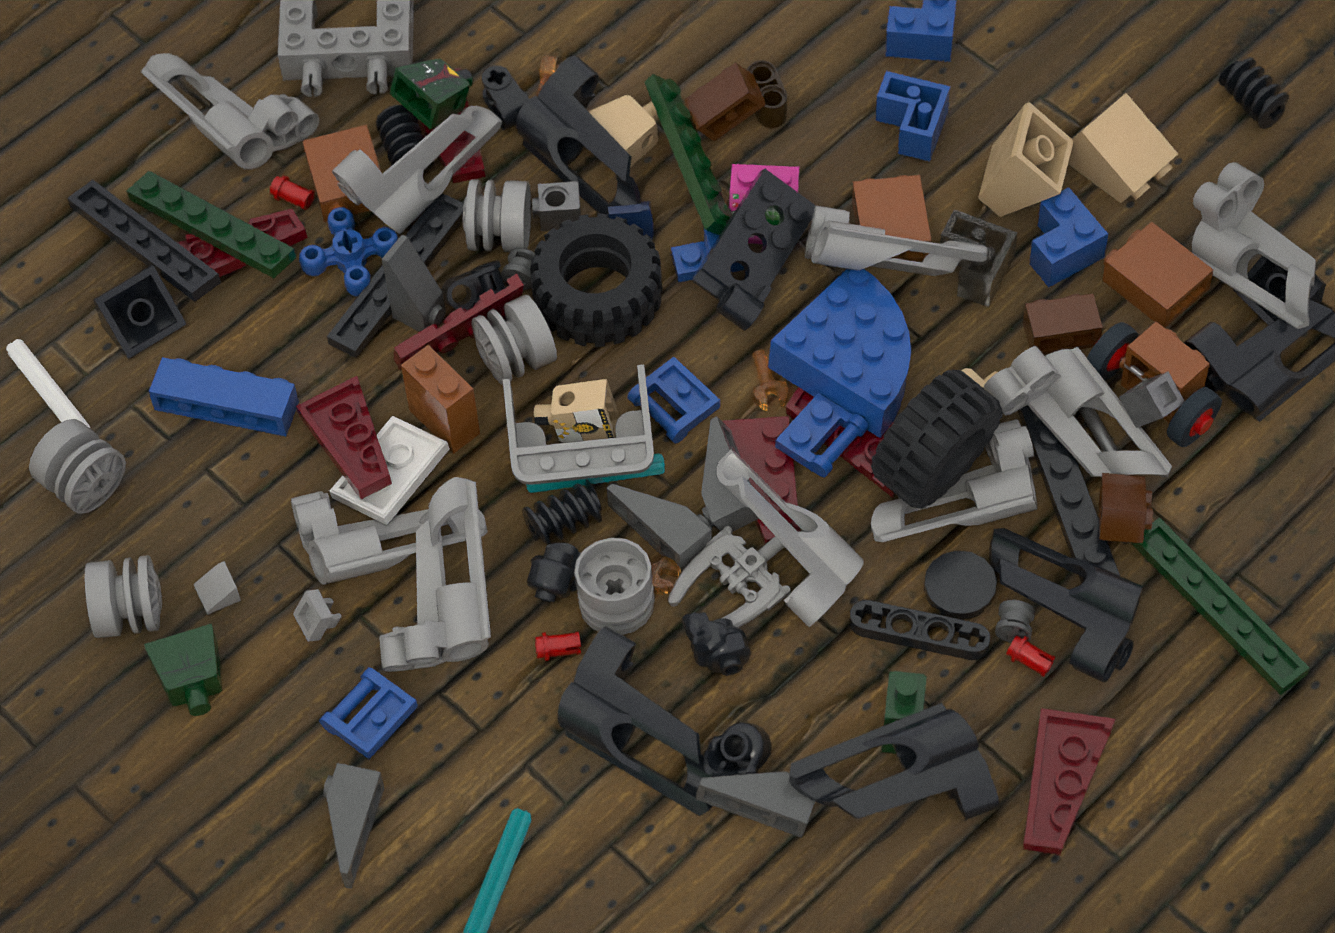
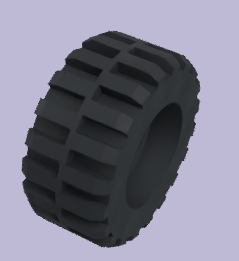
[530,214,662,347]
[871,370,1003,509]

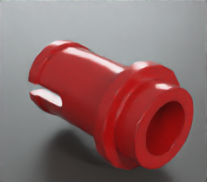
[270,175,315,211]
[535,631,581,661]
[1006,635,1056,677]

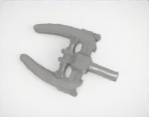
[668,526,791,628]

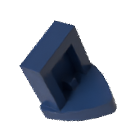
[608,201,653,239]

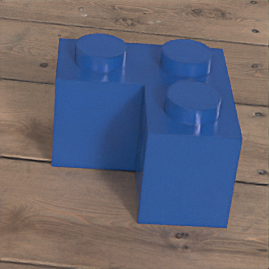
[886,0,956,62]
[876,71,950,161]
[1029,187,1108,287]

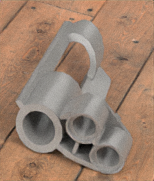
[141,53,319,169]
[332,106,502,234]
[984,346,1172,477]
[871,419,1038,542]
[717,449,864,628]

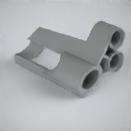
[1192,162,1316,329]
[805,206,987,276]
[379,477,491,672]
[291,491,488,585]

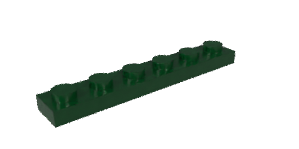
[644,74,732,235]
[126,171,296,279]
[1131,517,1310,695]

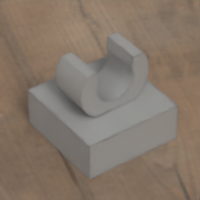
[293,589,342,642]

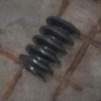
[1218,57,1289,129]
[375,105,434,174]
[522,479,602,545]

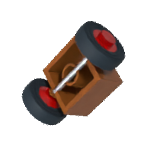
[1087,322,1222,447]

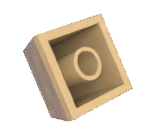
[1068,93,1178,203]
[978,102,1074,217]

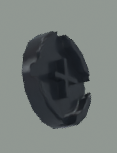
[924,550,997,620]

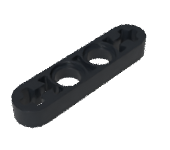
[850,600,990,660]

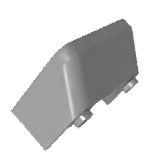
[503,365,654,485]

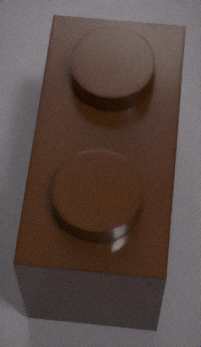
[684,63,766,141]
[1023,293,1103,355]
[1098,473,1153,543]

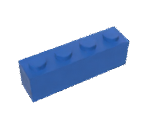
[149,357,299,436]

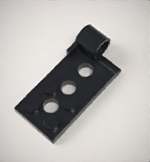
[691,169,816,331]

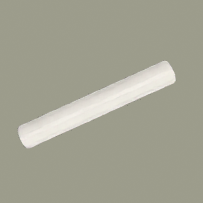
[6,339,90,428]

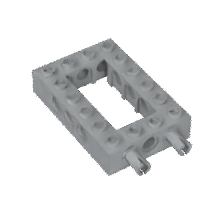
[278,0,414,97]

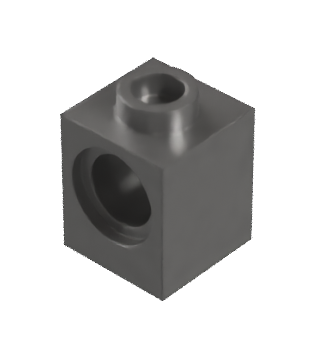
[532,181,581,231]
[1119,371,1185,428]

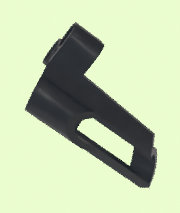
[516,55,641,218]
[1184,300,1335,422]
[989,528,1143,683]
[558,626,713,816]
[789,703,999,821]

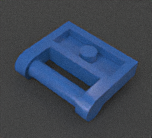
[627,357,720,443]
[775,393,869,477]
[319,667,418,759]

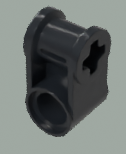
[482,66,529,130]
[441,260,506,309]

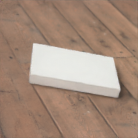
[329,416,450,525]

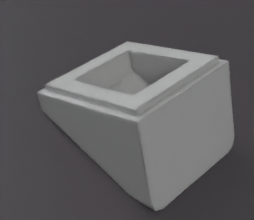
[194,561,241,615]

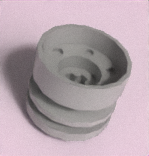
[463,179,531,252]
[471,295,557,385]
[29,419,126,514]
[575,538,655,635]
[85,555,162,639]

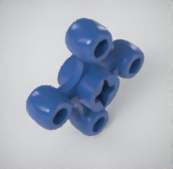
[299,207,399,297]

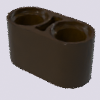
[747,60,787,129]

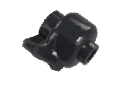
[527,543,581,604]
[682,612,751,676]
[703,722,772,777]

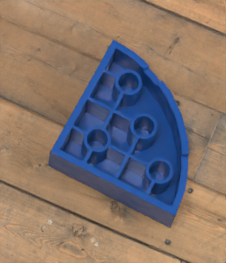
[768,269,911,438]

